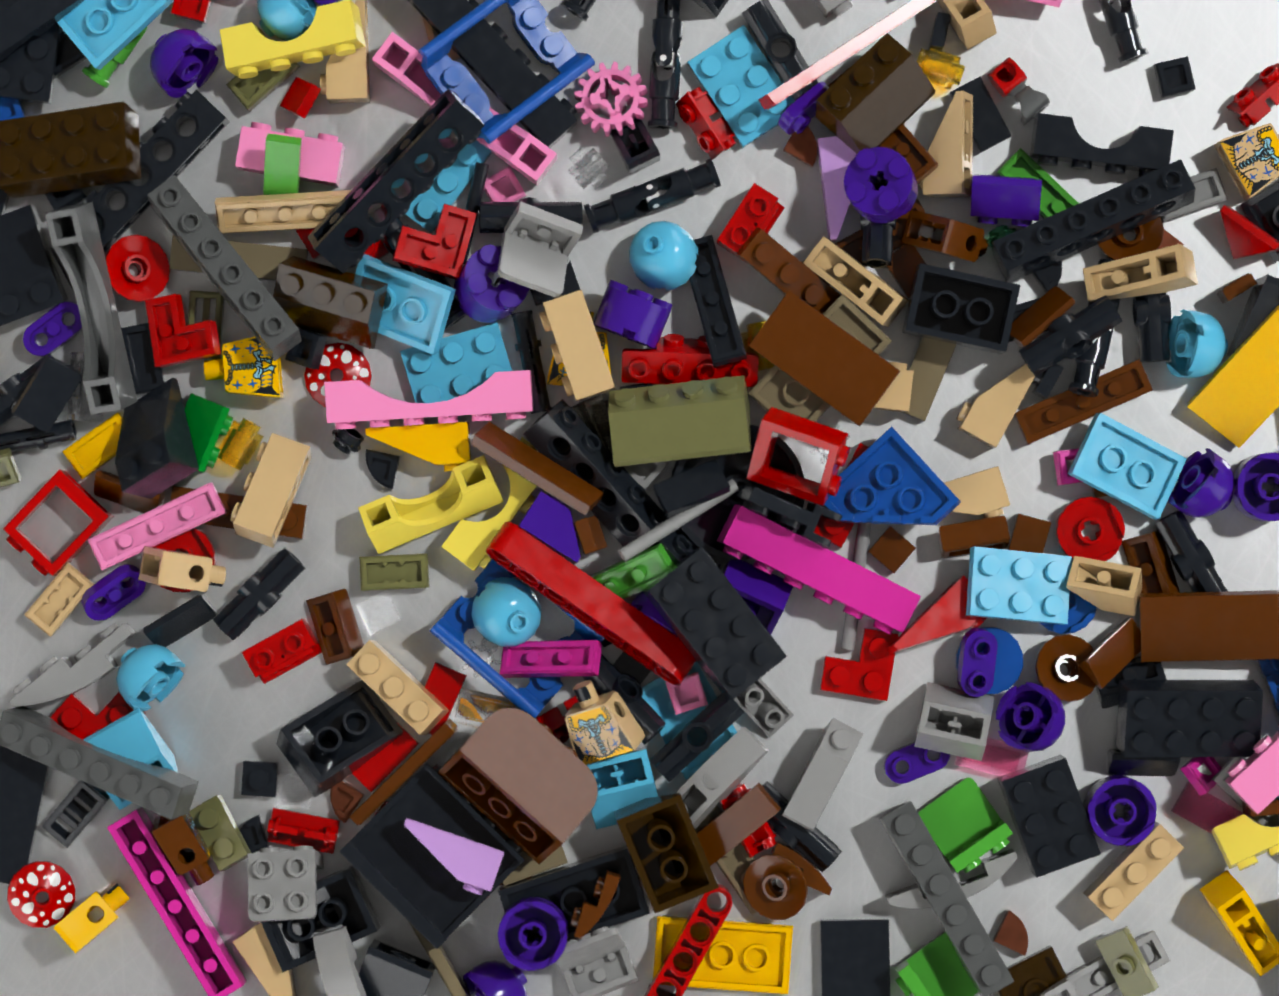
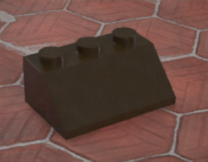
[815,33,936,154]
[273,256,388,349]
[614,793,719,914]

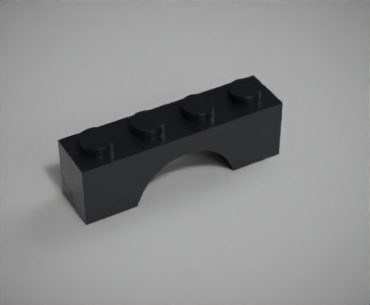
[1030,113,1174,177]

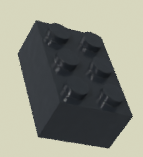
[902,263,1021,354]
[997,754,1101,878]

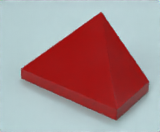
[1220,205,1279,259]

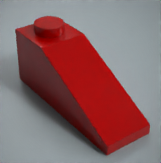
[886,575,987,654]

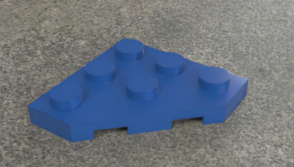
[824,427,961,525]

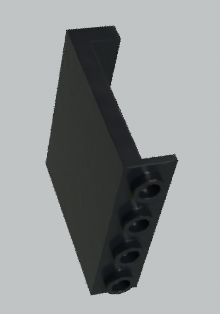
[339,763,525,949]

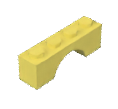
[219,0,366,79]
[441,437,538,571]
[358,455,504,554]
[1211,814,1279,871]

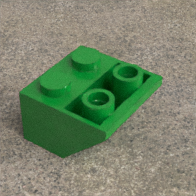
[184,393,233,473]

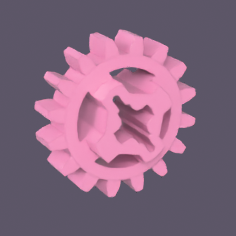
[574,62,648,137]

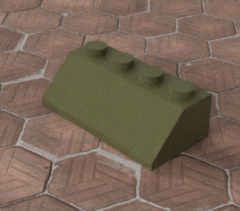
[608,375,751,467]

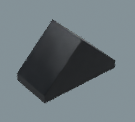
[610,118,660,175]

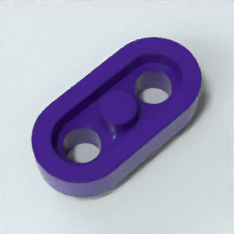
[778,81,830,135]
[23,302,83,357]
[82,564,146,621]
[957,628,998,697]
[884,742,950,784]

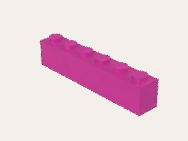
[717,505,921,635]
[107,807,247,996]

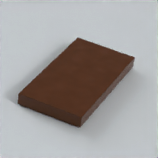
[749,291,900,427]
[1140,590,1279,662]

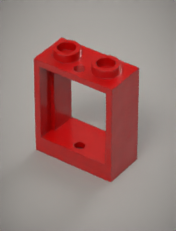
[746,407,850,506]
[3,470,114,576]

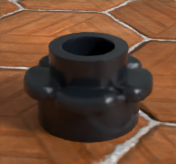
[332,429,364,454]

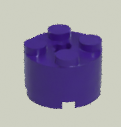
[844,147,918,223]
[454,244,530,323]
[593,280,673,349]
[1232,453,1279,521]
[1083,775,1157,846]
[498,897,568,971]

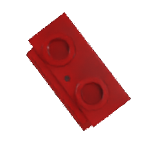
[716,183,785,264]
[242,618,322,684]

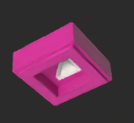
[1053,448,1082,485]
[1180,757,1222,796]

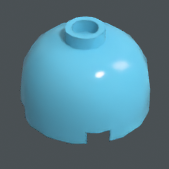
[257,0,318,41]
[629,221,698,290]
[1166,309,1228,378]
[471,577,542,647]
[116,644,185,711]

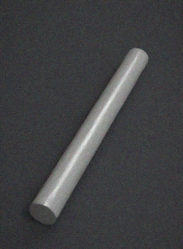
[618,479,739,562]
[841,523,871,650]

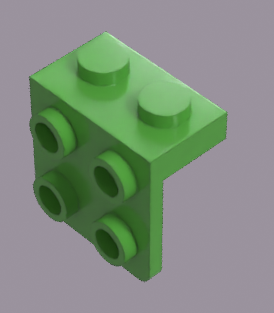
[918,777,1013,873]
[895,932,978,996]

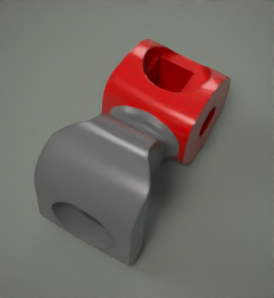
[987,57,1050,125]

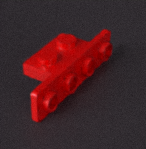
[621,334,759,387]

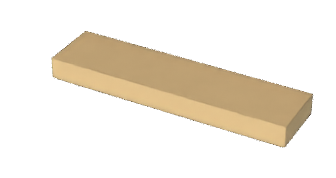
[215,190,351,234]

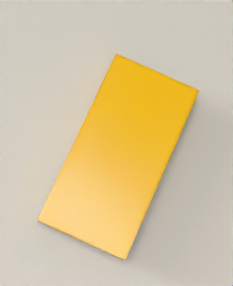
[62,412,123,479]

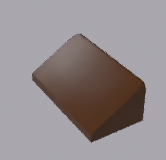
[1010,286,1075,348]
[94,470,165,513]
[939,516,1010,559]
[1122,530,1180,600]
[306,589,364,665]
[1078,617,1141,689]

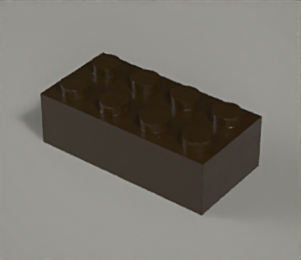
[0,101,141,199]

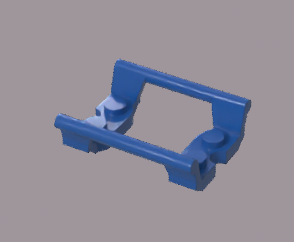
[419,0,595,144]
[430,560,604,718]

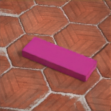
[500,640,602,678]

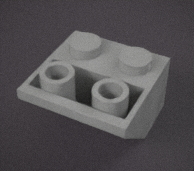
[914,682,994,761]

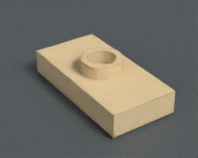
[25,563,95,637]

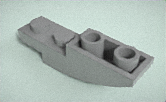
[9,623,136,707]
[675,727,769,829]

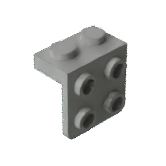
[497,201,583,298]
[248,846,324,922]
[556,927,639,996]

